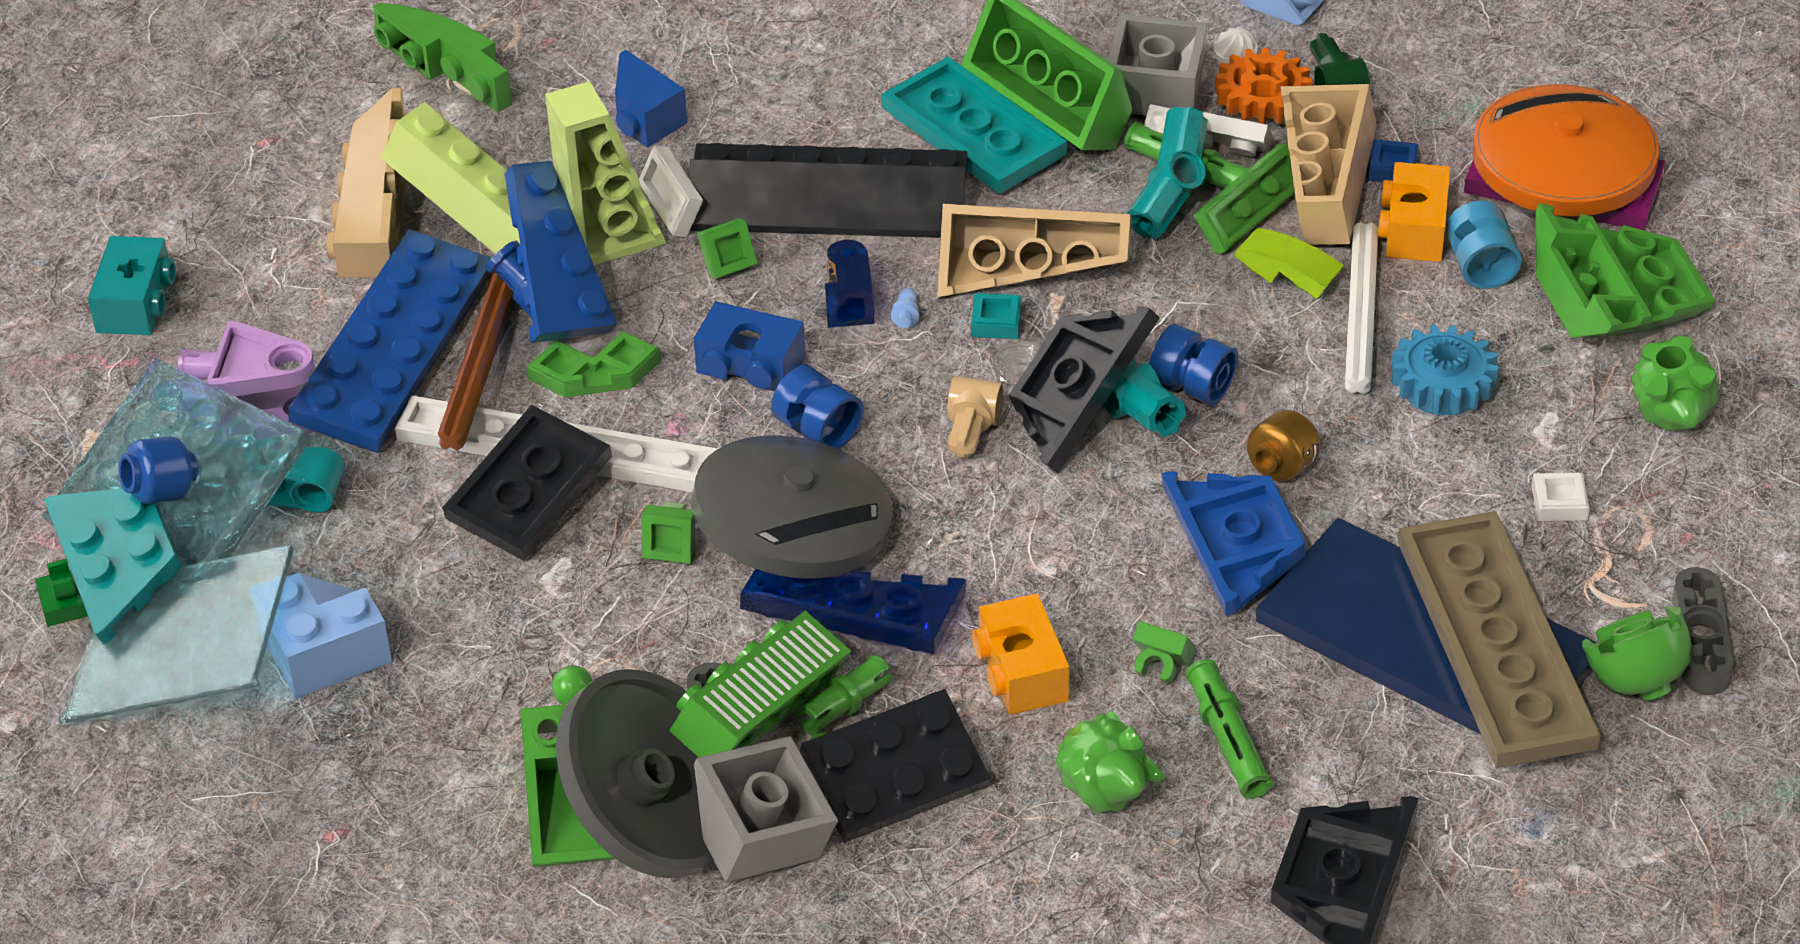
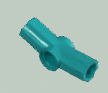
[1126,107,1208,240]
[1103,359,1186,437]

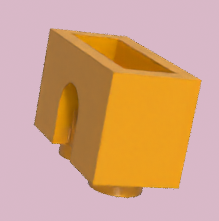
[1378,162,1450,262]
[972,593,1069,715]

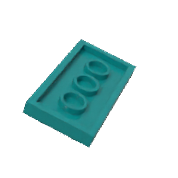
[881,56,1067,194]

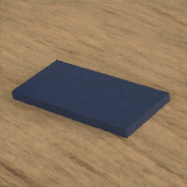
[1256,518,1596,734]

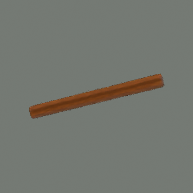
[438,273,514,450]

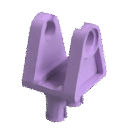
[165,321,315,448]

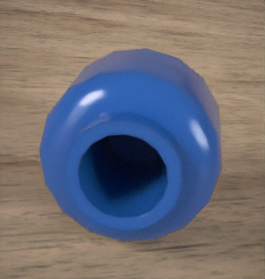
[118,436,198,504]

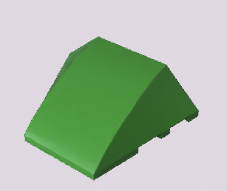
[1536,203,1716,338]

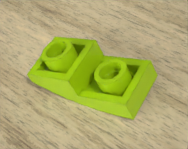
[1234,228,1344,299]

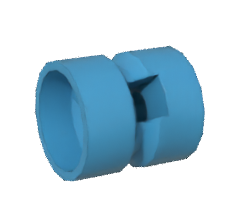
[1445,201,1522,289]

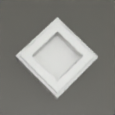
[1532,473,1590,521]

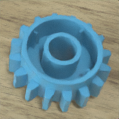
[1391,325,1499,415]

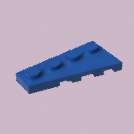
[504,161,617,343]

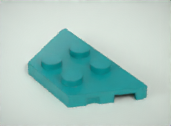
[44,488,182,645]

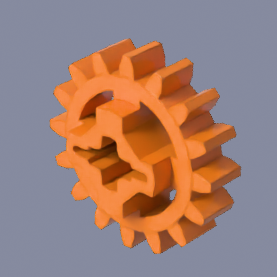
[1215,47,1313,124]

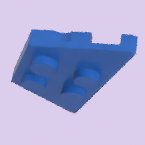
[1161,471,1306,616]

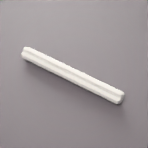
[1345,222,1378,394]

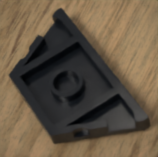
[1009,306,1160,474]
[1270,796,1419,944]

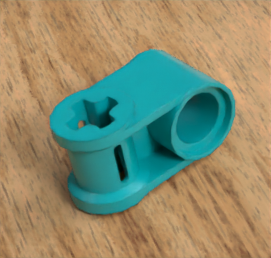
[245,441,346,513]

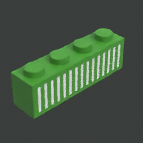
[669,610,851,757]

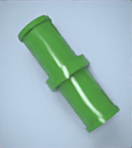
[795,655,892,736]

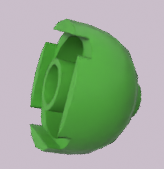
[1582,606,1692,701]

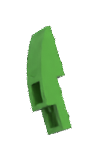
[373,3,512,113]

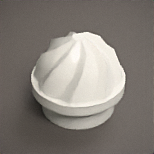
[1213,27,1258,65]

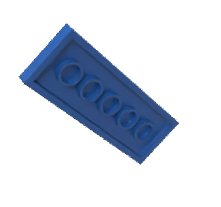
[288,229,492,453]

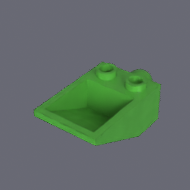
[520,665,616,867]

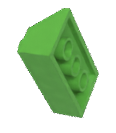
[961,0,1132,150]

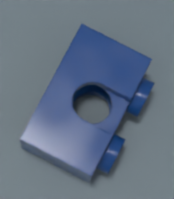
[694,301,806,391]

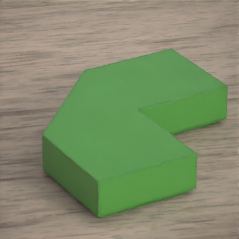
[526,331,661,397]

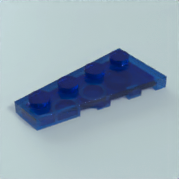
[740,569,966,654]

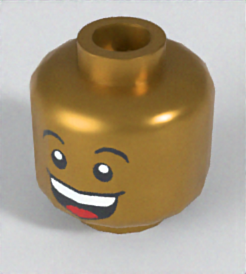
[1247,409,1320,482]

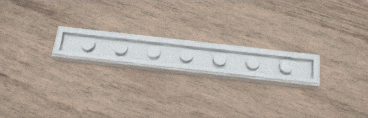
[395,396,717,492]

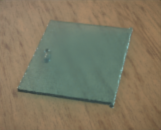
[58,545,294,724]

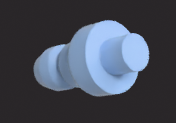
[891,288,920,328]

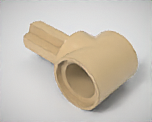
[947,376,1004,459]

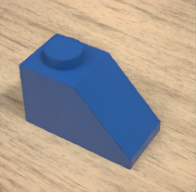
[615,50,687,148]

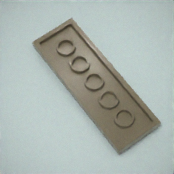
[1398,511,1601,768]

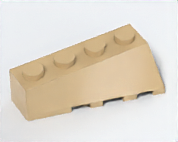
[1280,84,1377,245]
[326,88,408,278]
[937,204,1132,298]

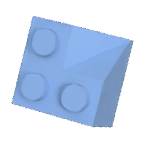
[251,573,392,699]

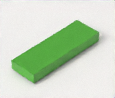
[1194,142,1295,254]

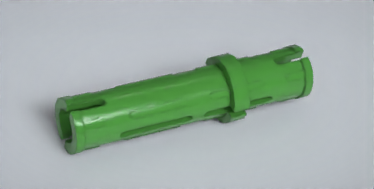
[1124,122,1249,189]
[1186,659,1273,799]

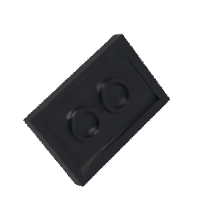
[442,404,612,561]
[800,689,991,843]

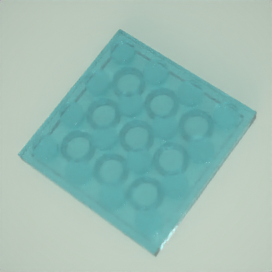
[42,357,311,603]

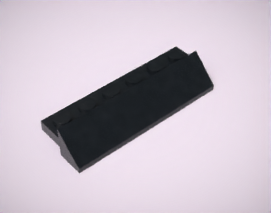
[689,143,968,238]

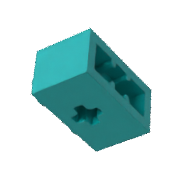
[88,236,176,335]

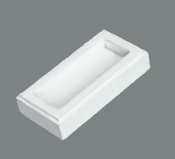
[639,145,703,237]

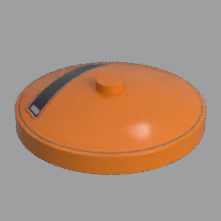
[1472,84,1659,216]

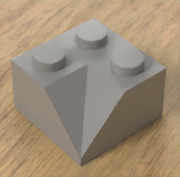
[1108,14,1207,115]
[694,736,838,883]

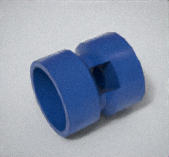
[1149,323,1238,406]
[771,365,864,449]

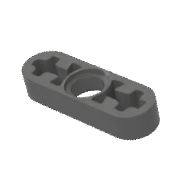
[1672,567,1734,695]

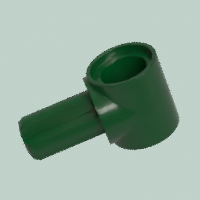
[1309,33,1370,86]

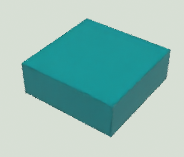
[971,293,1021,339]

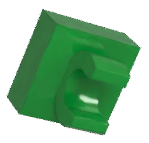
[35,559,88,627]

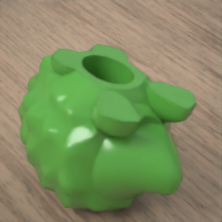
[1631,335,1719,431]
[1056,710,1166,814]

